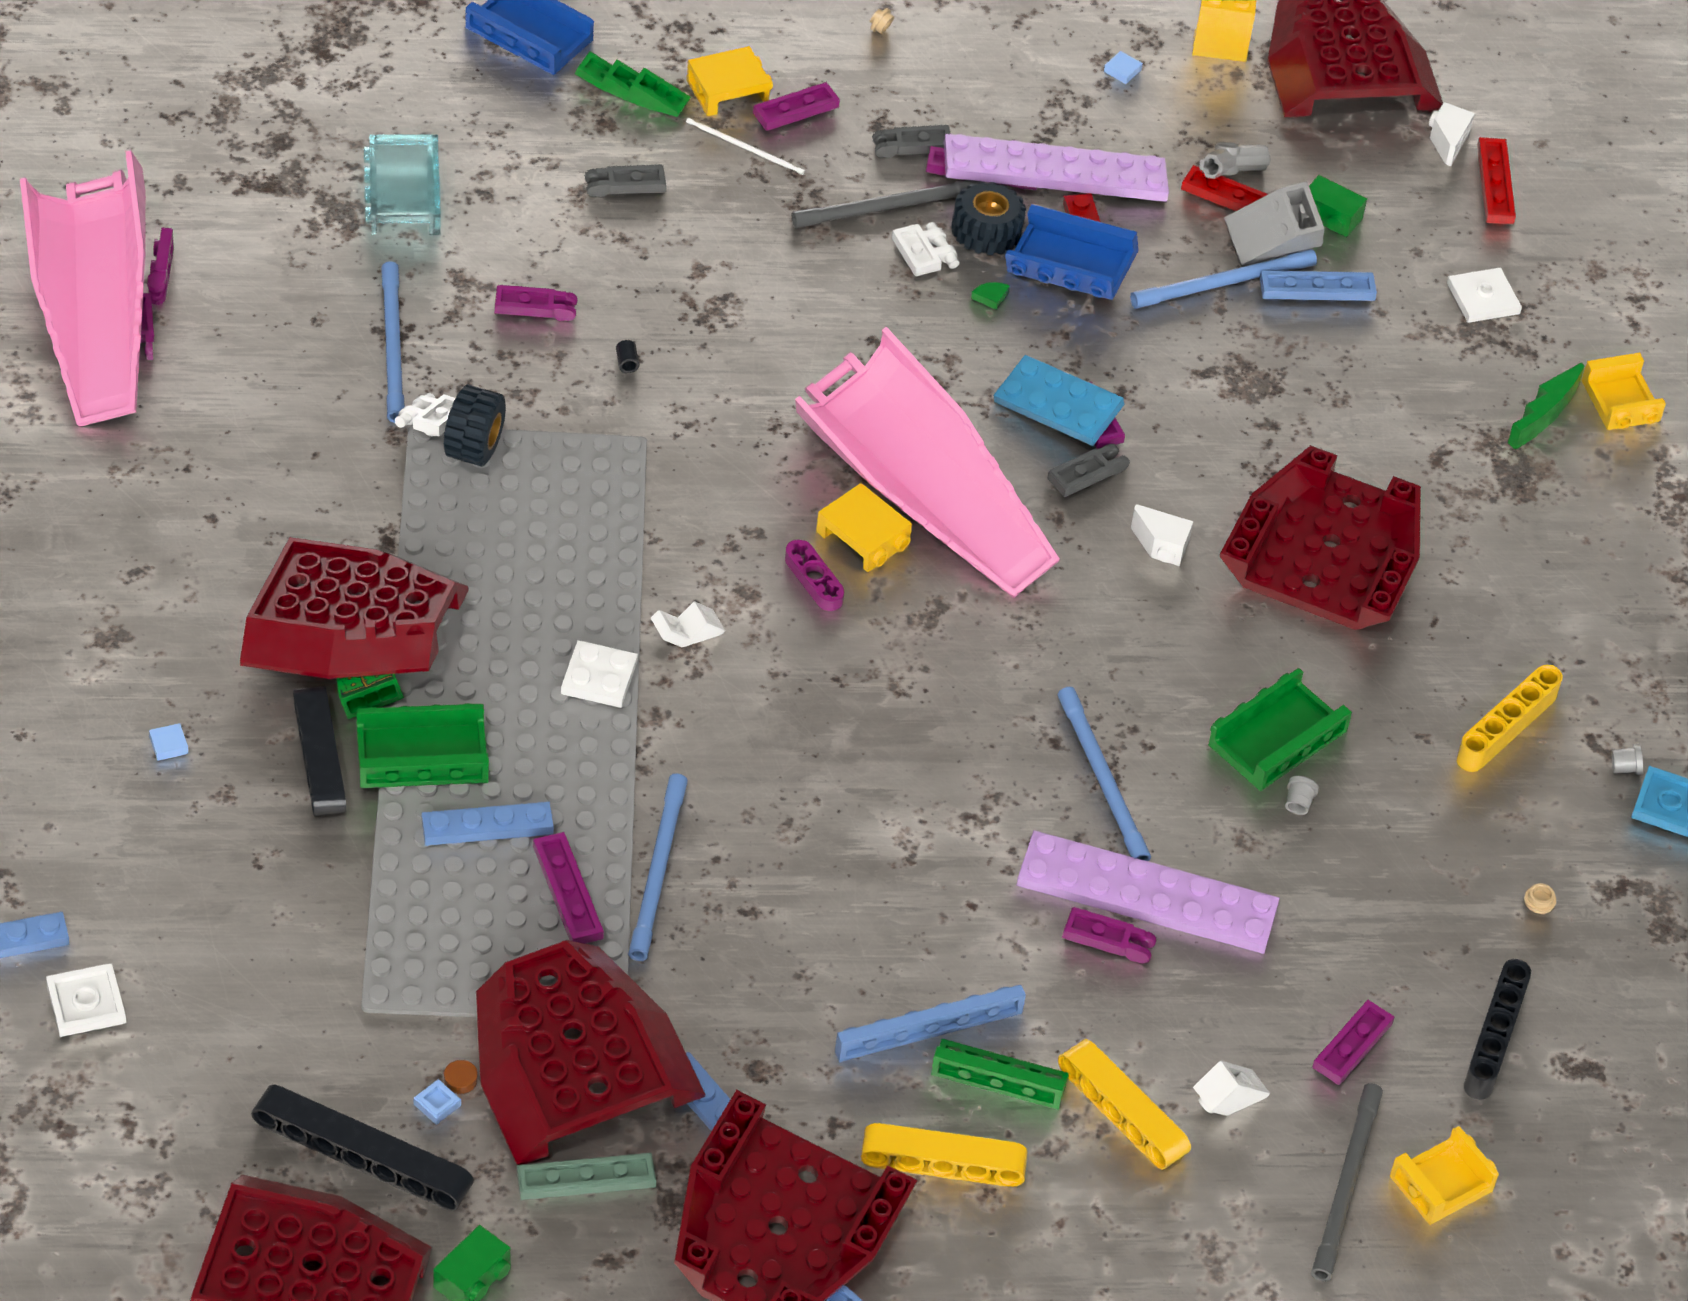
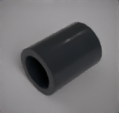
[616,340,640,373]

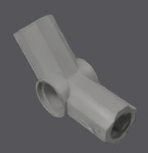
[1200,142,1270,179]

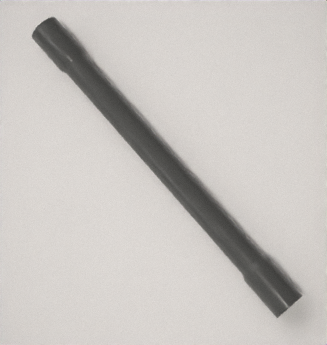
[792,180,982,228]
[1311,1083,1383,1281]

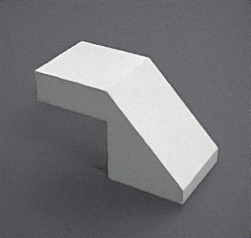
[651,601,726,647]

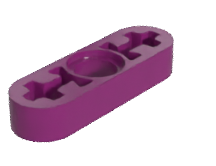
[785,540,844,611]

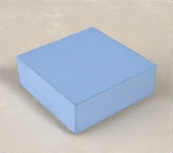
[1104,51,1143,84]
[149,723,188,761]
[413,1079,461,1125]

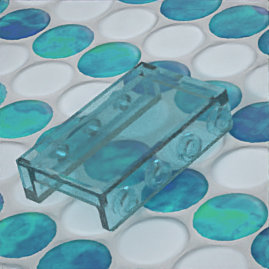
[364,135,441,235]

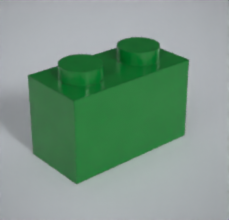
[1309,175,1367,237]
[433,1224,511,1301]

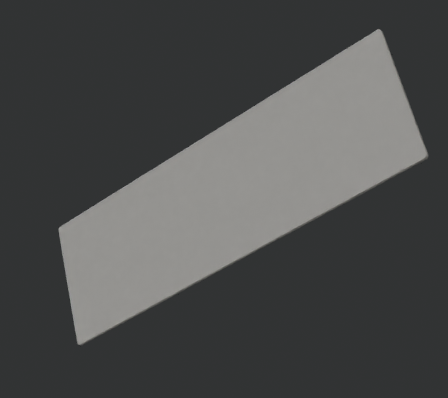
[362,425,647,1017]

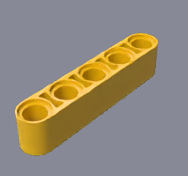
[1457,664,1563,772]
[1058,1039,1191,1170]
[861,1123,1028,1187]

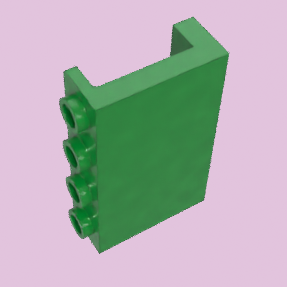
[1208,668,1352,791]
[357,703,489,788]

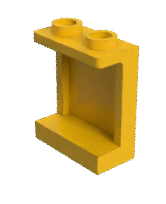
[1192,0,1256,62]
[687,46,773,117]
[1581,352,1666,430]
[816,483,912,572]
[1390,1126,1499,1225]

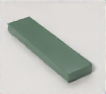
[517,1153,656,1200]

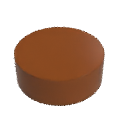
[444,1060,478,1094]

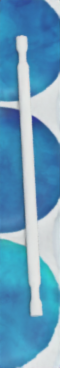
[686,118,805,175]

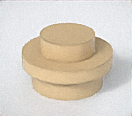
[870,8,894,34]
[1524,883,1556,914]

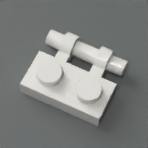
[892,222,959,277]
[395,393,455,437]

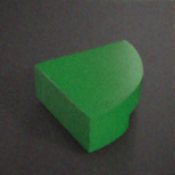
[971,282,1010,310]

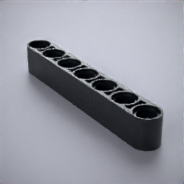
[251,1085,474,1211]

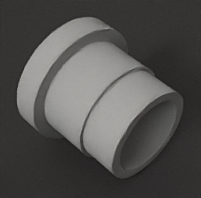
[1611,744,1643,775]
[1285,776,1319,815]

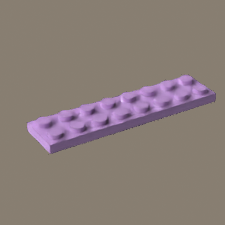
[944,134,1169,202]
[1016,830,1280,954]

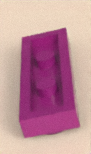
[753,82,840,131]
[1312,1000,1395,1085]

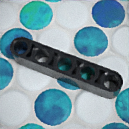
[293,686,346,816]
[1464,959,1531,1100]

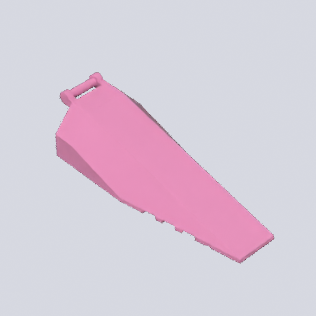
[20,150,146,427]
[795,327,1060,598]

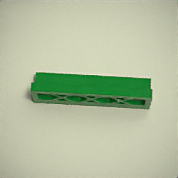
[931,1039,1069,1110]

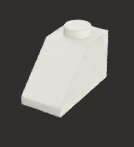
[1429,102,1475,166]
[1131,504,1193,566]
[1193,1060,1270,1116]

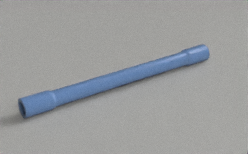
[1130,249,1317,309]
[381,262,405,423]
[1057,686,1151,861]
[628,774,688,961]

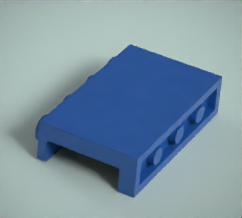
[465,0,594,75]
[1005,204,1139,300]

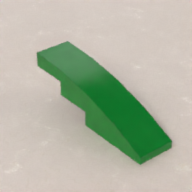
[575,51,691,117]
[1508,363,1585,450]

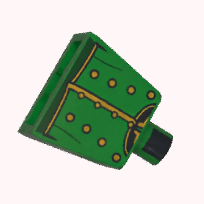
[337,673,404,719]

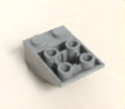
[1224,182,1324,267]

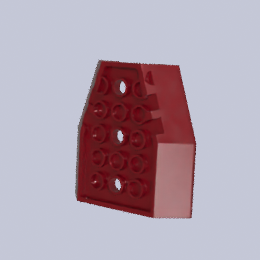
[1267,0,1443,117]
[1220,445,1421,630]
[240,537,469,679]
[476,940,705,1166]
[674,1089,918,1301]
[190,1174,432,1301]

